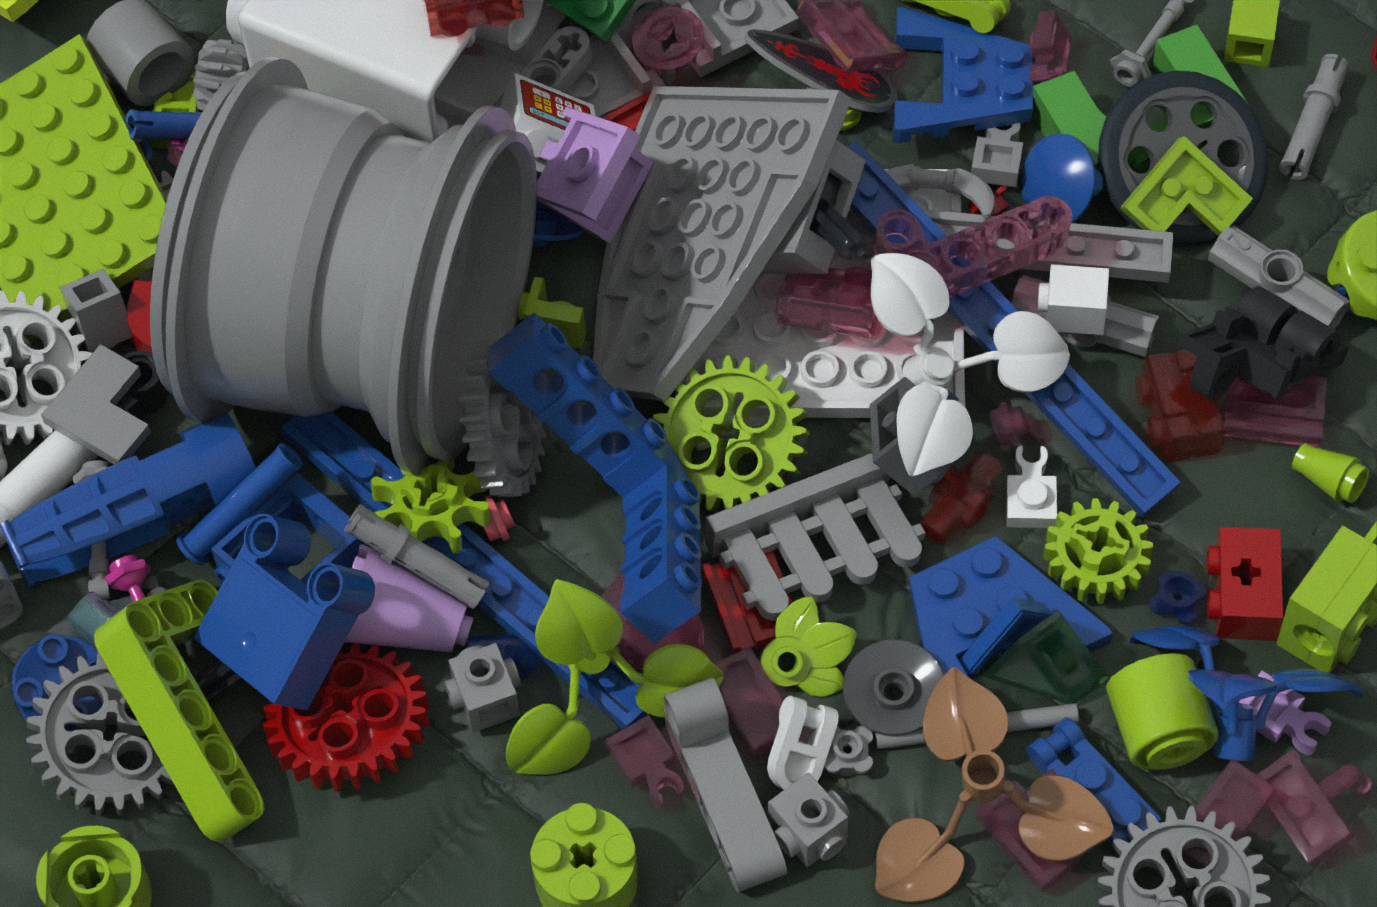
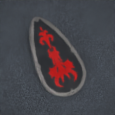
[745,29,898,113]

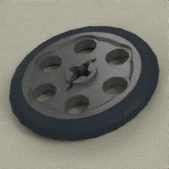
[1098,70,1268,245]

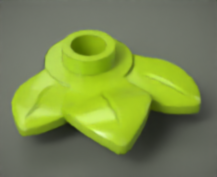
[761,596,857,697]

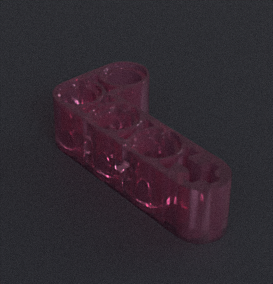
[873,196,1072,298]

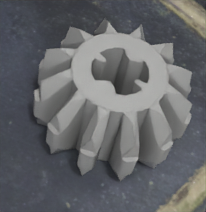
[193,39,250,111]

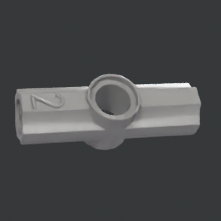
[1208,225,1350,329]
[1011,275,1159,357]

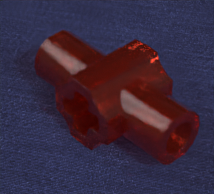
[920,451,1003,544]

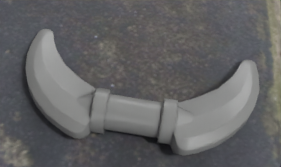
[886,164,995,218]

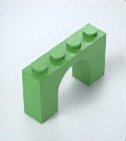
[1032,25,1249,190]

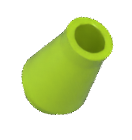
[1292,443,1370,503]

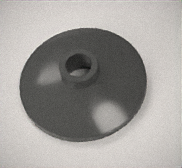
[843,640,943,736]

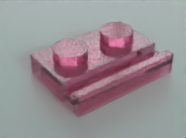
[1222,376,1327,448]

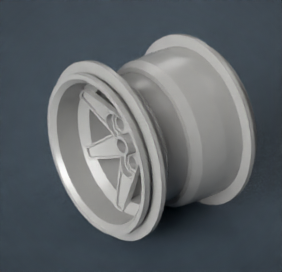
[150,57,537,475]

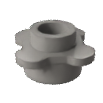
[824,726,873,776]

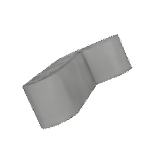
[663,678,787,893]

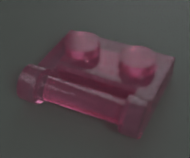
[796,0,908,73]

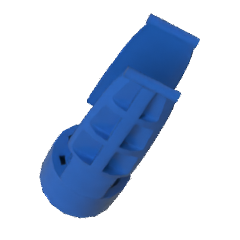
[0,412,256,589]

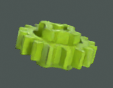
[1043,498,1153,604]

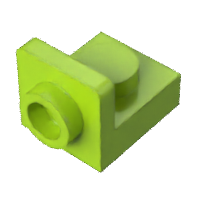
[518,277,586,349]

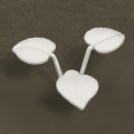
[871,253,1070,477]

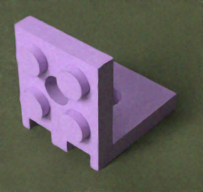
[537,107,654,243]

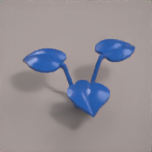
[1129,626,1363,761]

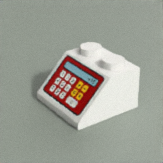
[500,73,595,181]

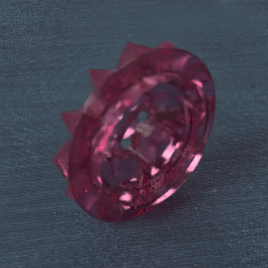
[632,6,705,75]

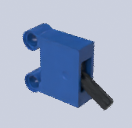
[194,514,375,710]

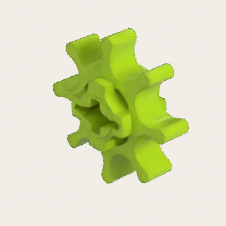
[371,459,490,554]

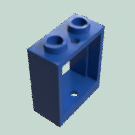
[211,472,369,585]

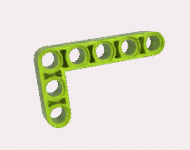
[94,580,264,843]

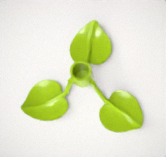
[505,579,724,775]

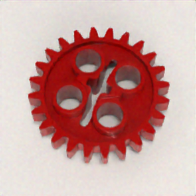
[263,643,429,792]

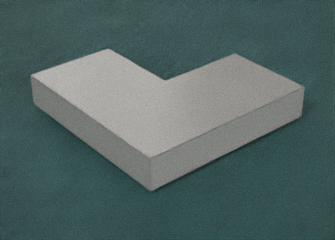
[41,344,151,464]

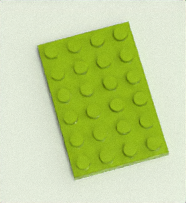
[0,34,167,343]

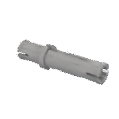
[1279,54,1350,180]
[344,504,489,609]

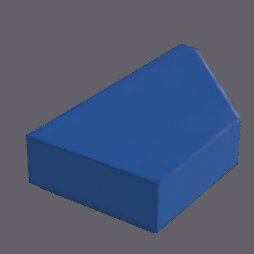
[959,597,1052,676]

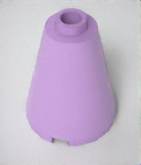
[345,544,473,653]

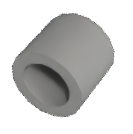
[87,0,195,106]

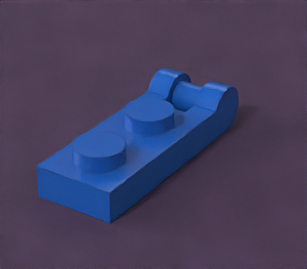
[1026,717,1162,849]

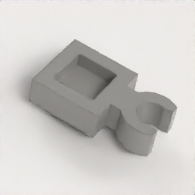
[971,123,1023,187]

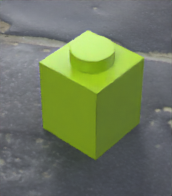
[1223,0,1280,68]

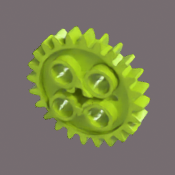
[653,355,810,513]

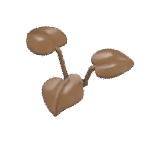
[875,667,1114,903]

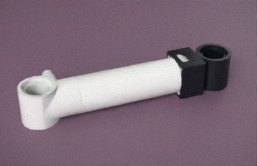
[0,351,168,548]

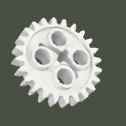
[0,291,92,445]

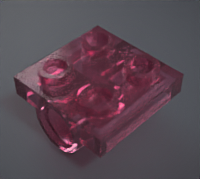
[775,267,877,339]

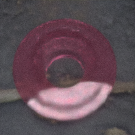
[990,400,1030,448]

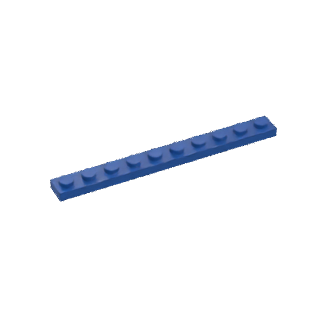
[846,139,1181,518]
[281,412,650,735]

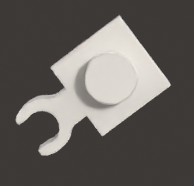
[1006,446,1057,528]

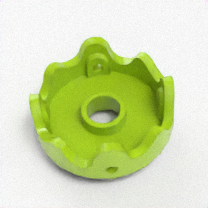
[1327,210,1377,320]

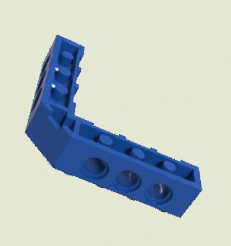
[488,313,702,644]

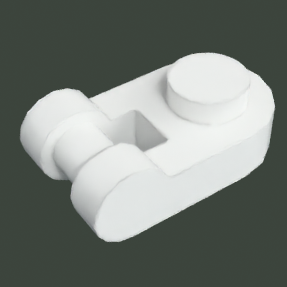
[767,696,839,790]

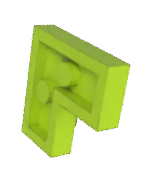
[1120,136,1253,235]

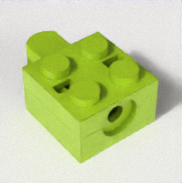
[1276,521,1377,673]

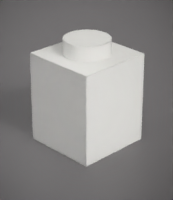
[1037,264,1109,335]

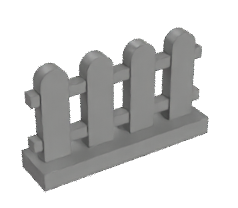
[704,453,925,621]

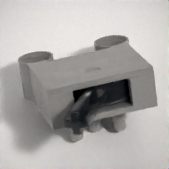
[760,140,866,274]

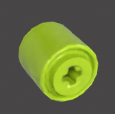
[1106,653,1218,770]

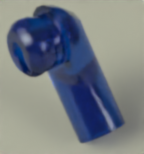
[466,634,537,677]

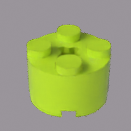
[530,803,638,907]
[36,826,152,907]

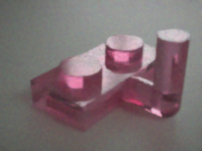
[1251,749,1372,866]

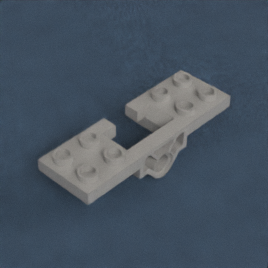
[519,0,799,118]

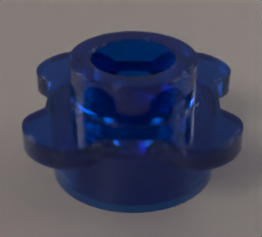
[1149,571,1206,624]

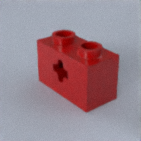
[1206,527,1283,641]

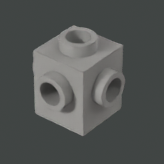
[444,643,521,733]
[768,772,849,868]

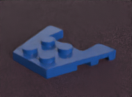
[893,7,1033,143]
[909,536,1112,677]

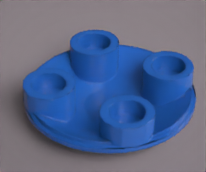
[1021,134,1103,223]
[11,634,102,732]

